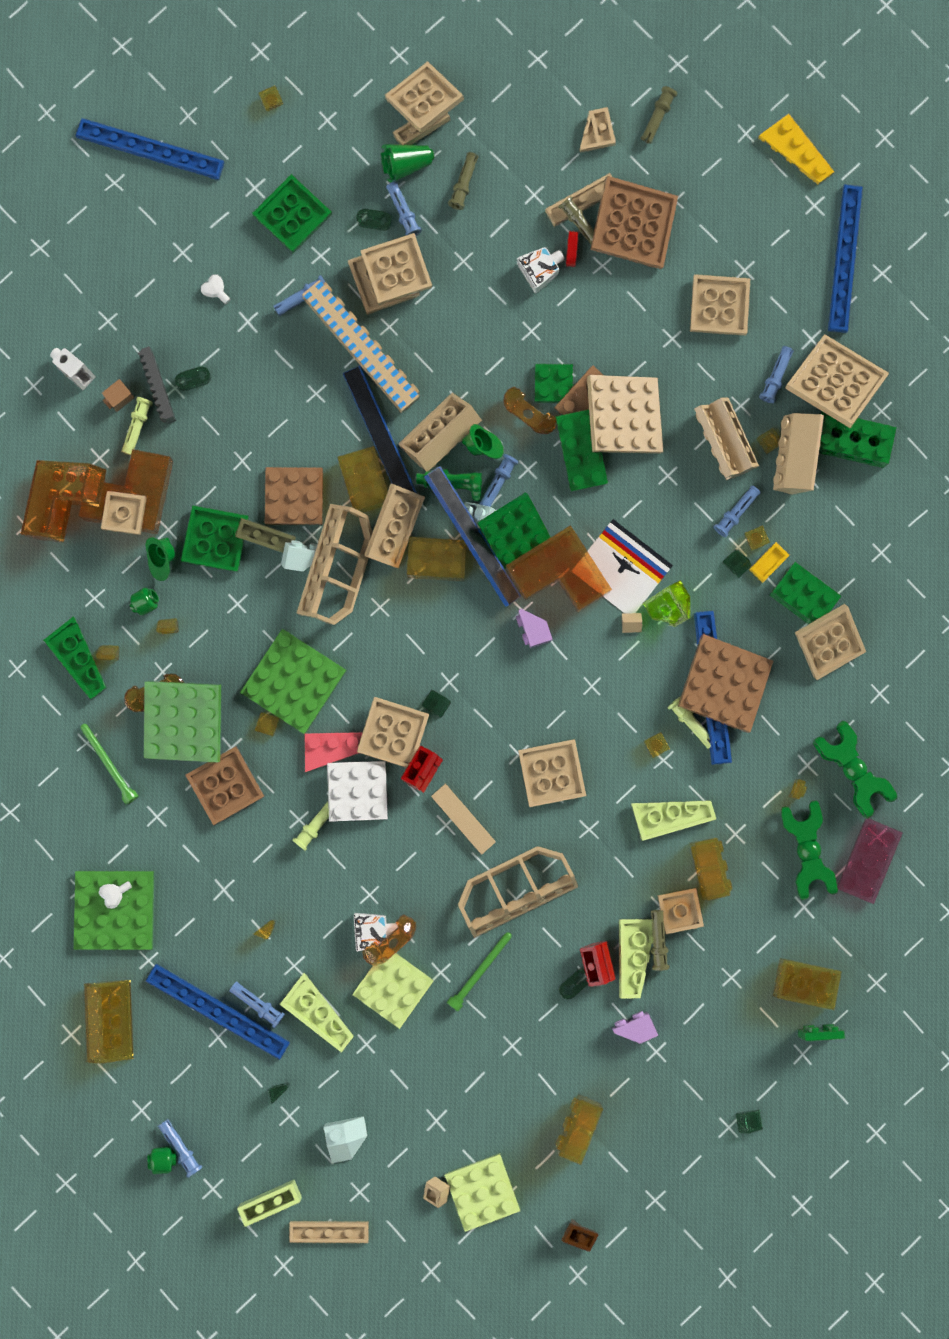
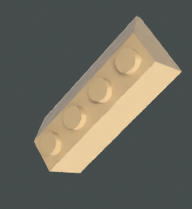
[398,393,482,472]
[773,413,824,495]

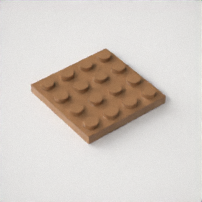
[590,176,678,269]
[678,634,773,733]

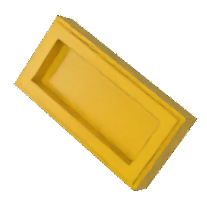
[749,543,790,583]

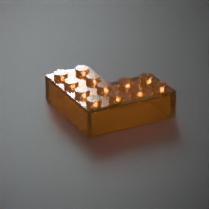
[79,449,173,534]
[21,460,107,542]
[505,525,612,613]

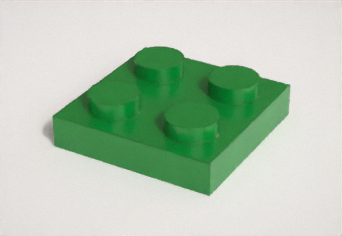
[535,364,573,403]
[798,1024,845,1041]

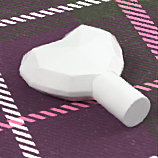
[201,275,231,304]
[99,881,132,909]

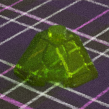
[643,580,690,627]

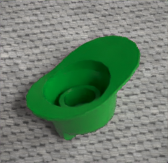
[462,424,504,459]
[145,537,175,581]

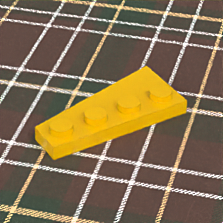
[758,114,834,185]

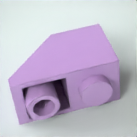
[516,609,552,648]
[612,1011,658,1044]

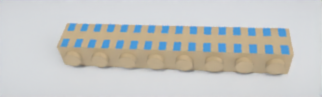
[302,280,419,413]

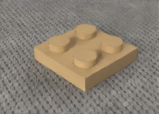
[101,491,147,535]
[657,888,704,934]

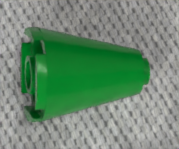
[381,144,434,183]

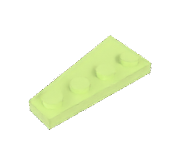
[631,801,716,841]
[619,919,653,998]
[280,973,354,1053]

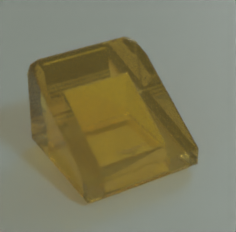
[156,618,179,635]
[96,645,119,660]
[254,919,276,939]

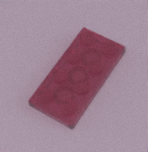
[837,818,903,904]

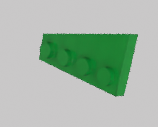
[43,616,107,700]

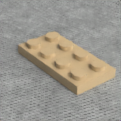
[364,484,425,568]

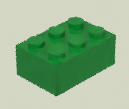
[769,562,841,624]

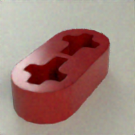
[566,231,578,267]

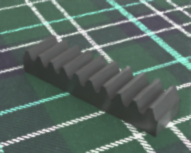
[138,346,176,424]

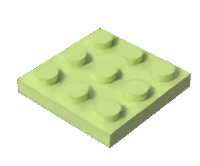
[352,946,434,1029]
[445,1153,520,1232]

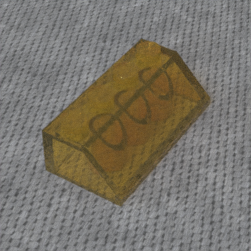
[84,980,134,1064]

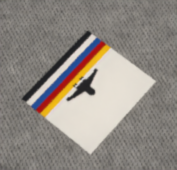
[571,519,673,614]

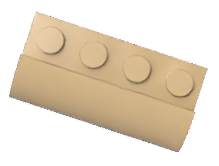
[695,398,759,480]

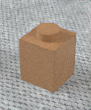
[102,379,134,412]

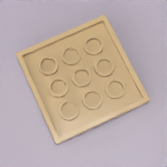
[785,334,889,428]
[587,375,663,454]

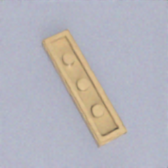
[545,173,612,227]
[431,784,496,855]
[289,1221,369,1243]

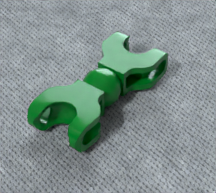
[813,721,898,819]
[781,800,838,901]

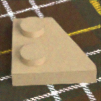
[580,107,616,153]

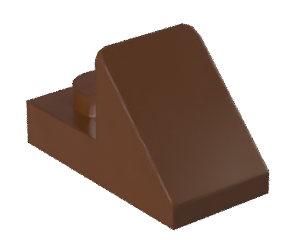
[561,1219,599,1252]

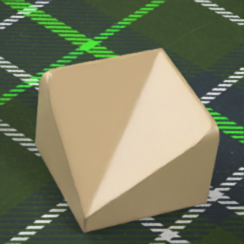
[423,1177,450,1208]

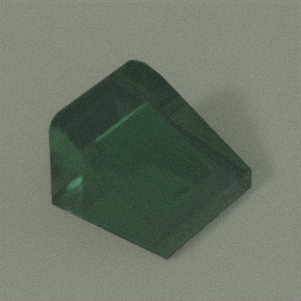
[723,549,751,578]
[421,690,451,718]
[268,1082,290,1104]
[736,1110,763,1134]

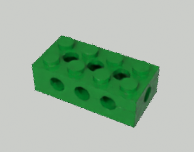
[819,411,897,468]

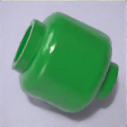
[129,588,159,616]
[147,1147,176,1174]

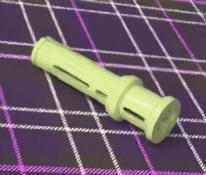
[121,397,153,456]
[667,696,711,749]
[292,801,329,851]

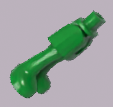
[416,469,482,501]

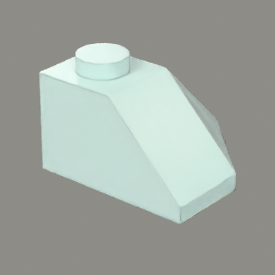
[324,1116,367,1163]

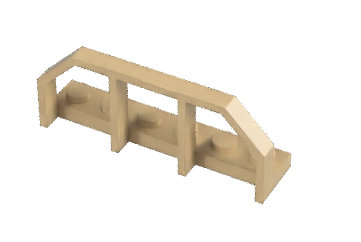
[297,504,372,625]
[458,846,578,938]

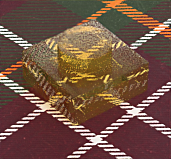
[258,85,284,112]
[756,428,780,455]
[744,525,770,551]
[255,712,280,737]
[644,732,670,758]
[789,779,807,800]

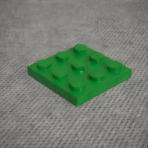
[252,174,332,253]
[477,492,552,569]
[181,505,249,572]

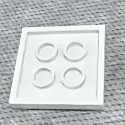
[327,761,387,821]

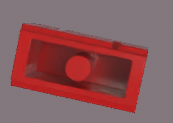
[401,746,443,793]
[579,941,616,987]

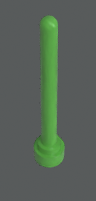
[81,724,139,805]
[446,932,512,1012]

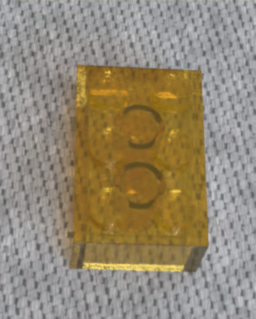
[337,446,388,513]
[407,537,466,582]
[690,838,732,901]
[773,958,842,1010]
[555,1094,603,1165]

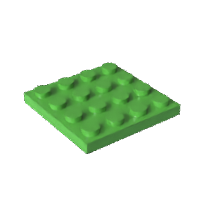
[240,629,347,734]
[144,681,221,762]
[74,871,154,950]

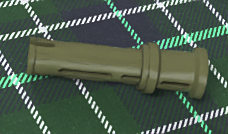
[641,86,677,144]
[448,152,478,210]
[558,196,594,244]
[651,910,670,971]

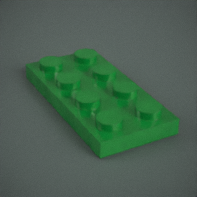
[555,409,608,491]

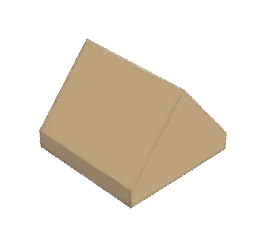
[622,613,642,633]

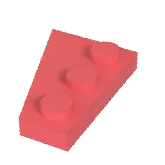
[305,732,362,772]

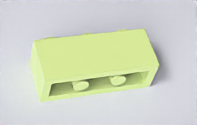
[237,1180,302,1227]

